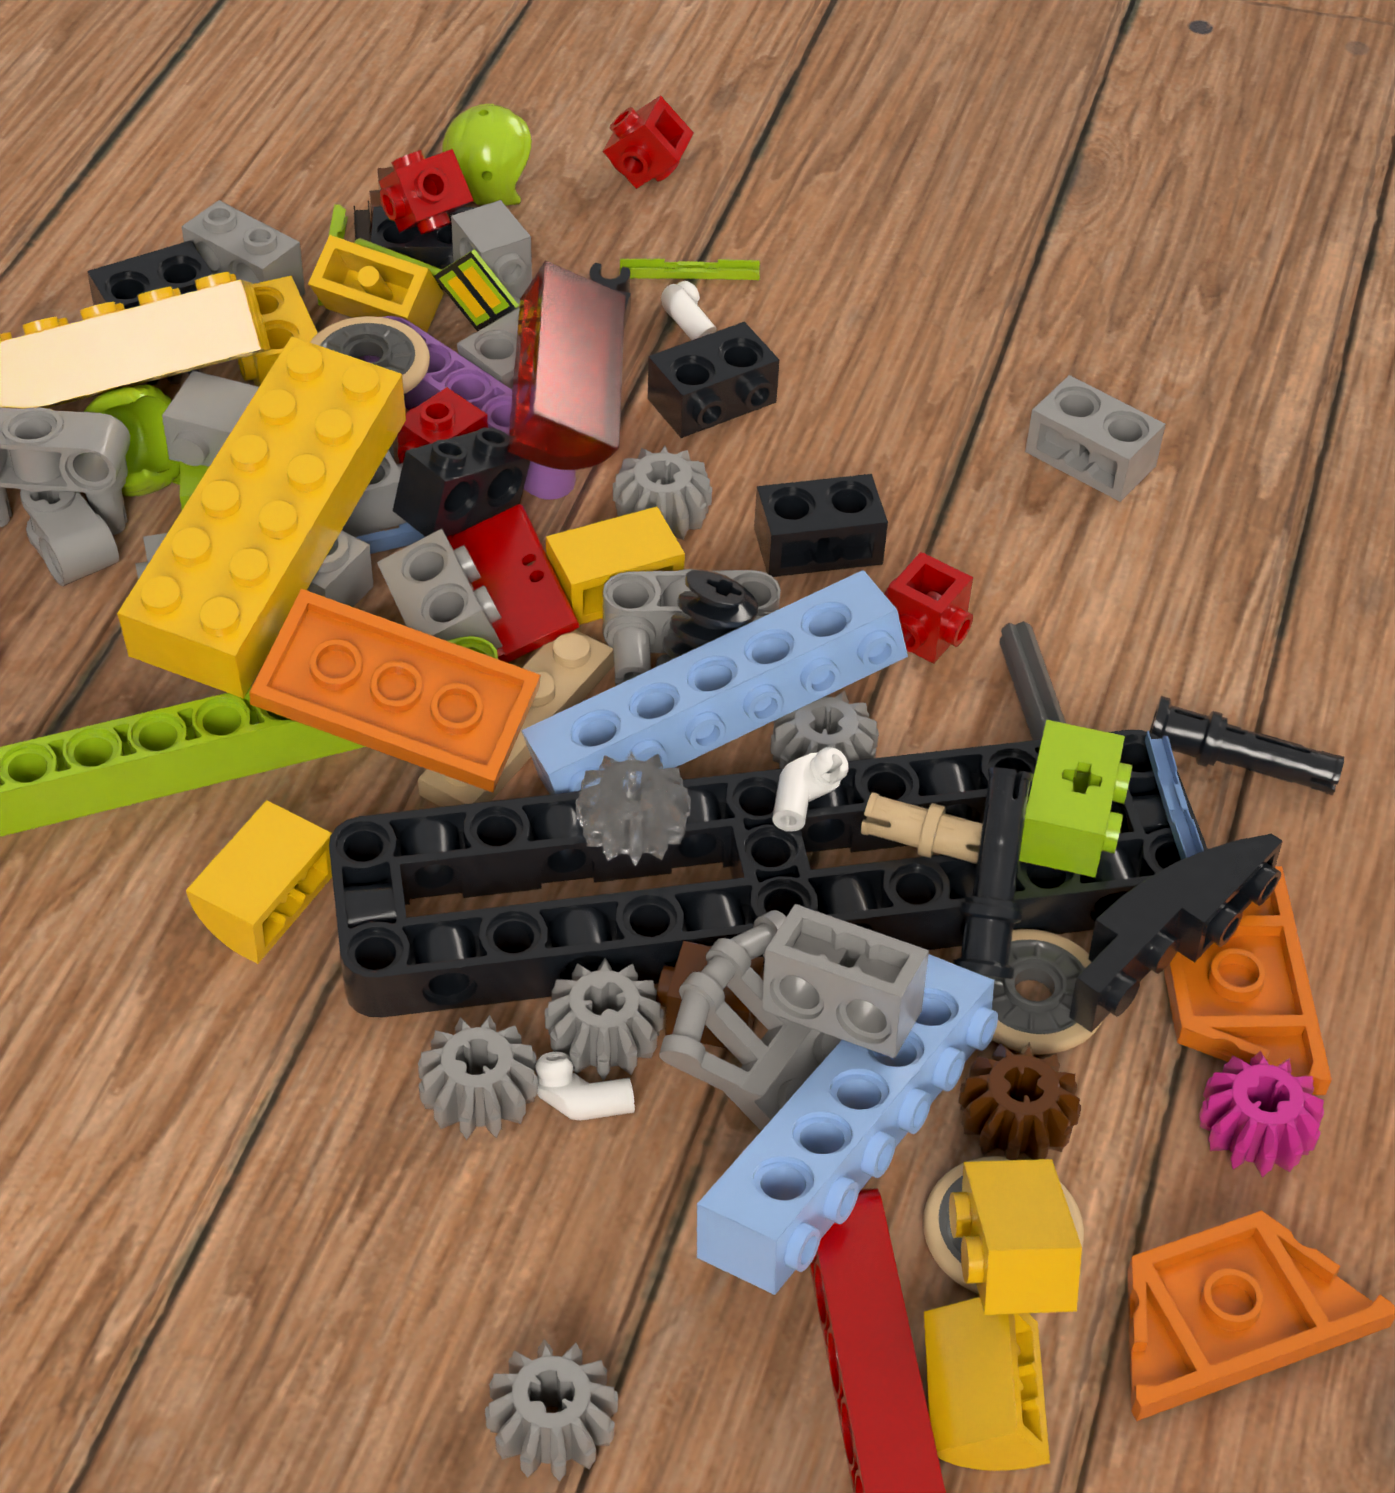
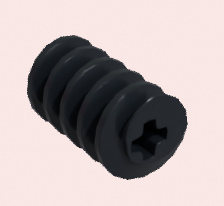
[655,569,758,667]

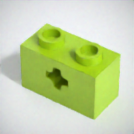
[1019,719,1132,877]

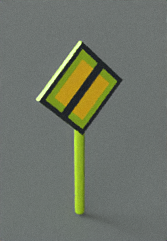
[355,238,519,331]

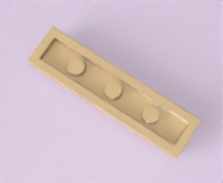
[418,630,614,807]

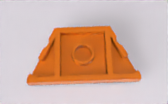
[1164,866,1332,1095]
[1127,1210,1395,1421]

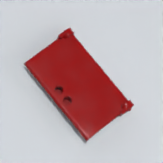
[447,504,579,664]

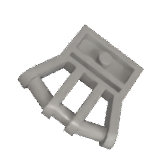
[659,910,842,1131]

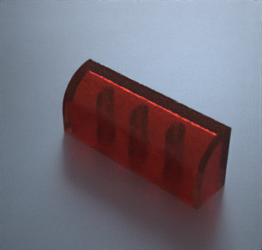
[508,260,625,470]

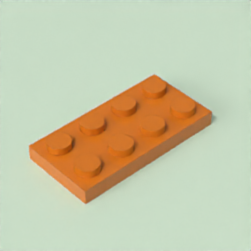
[249,589,541,793]

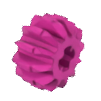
[1199,1050,1324,1178]

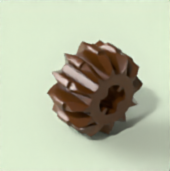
[958,1042,1081,1160]

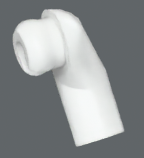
[661,281,717,340]
[772,747,849,832]
[535,1052,635,1121]

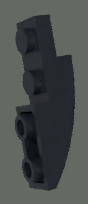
[1069,834,1283,1033]

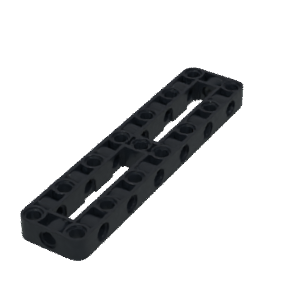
[329,730,1208,1018]

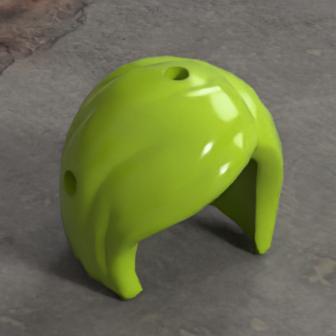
[442,104,532,206]
[83,385,180,496]

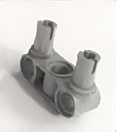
[0,407,130,535]
[603,569,781,686]

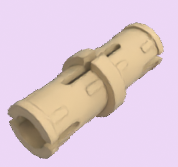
[861,792,982,864]

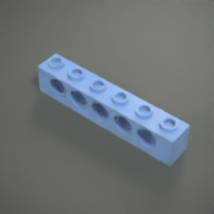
[521,570,908,795]
[697,954,998,1295]

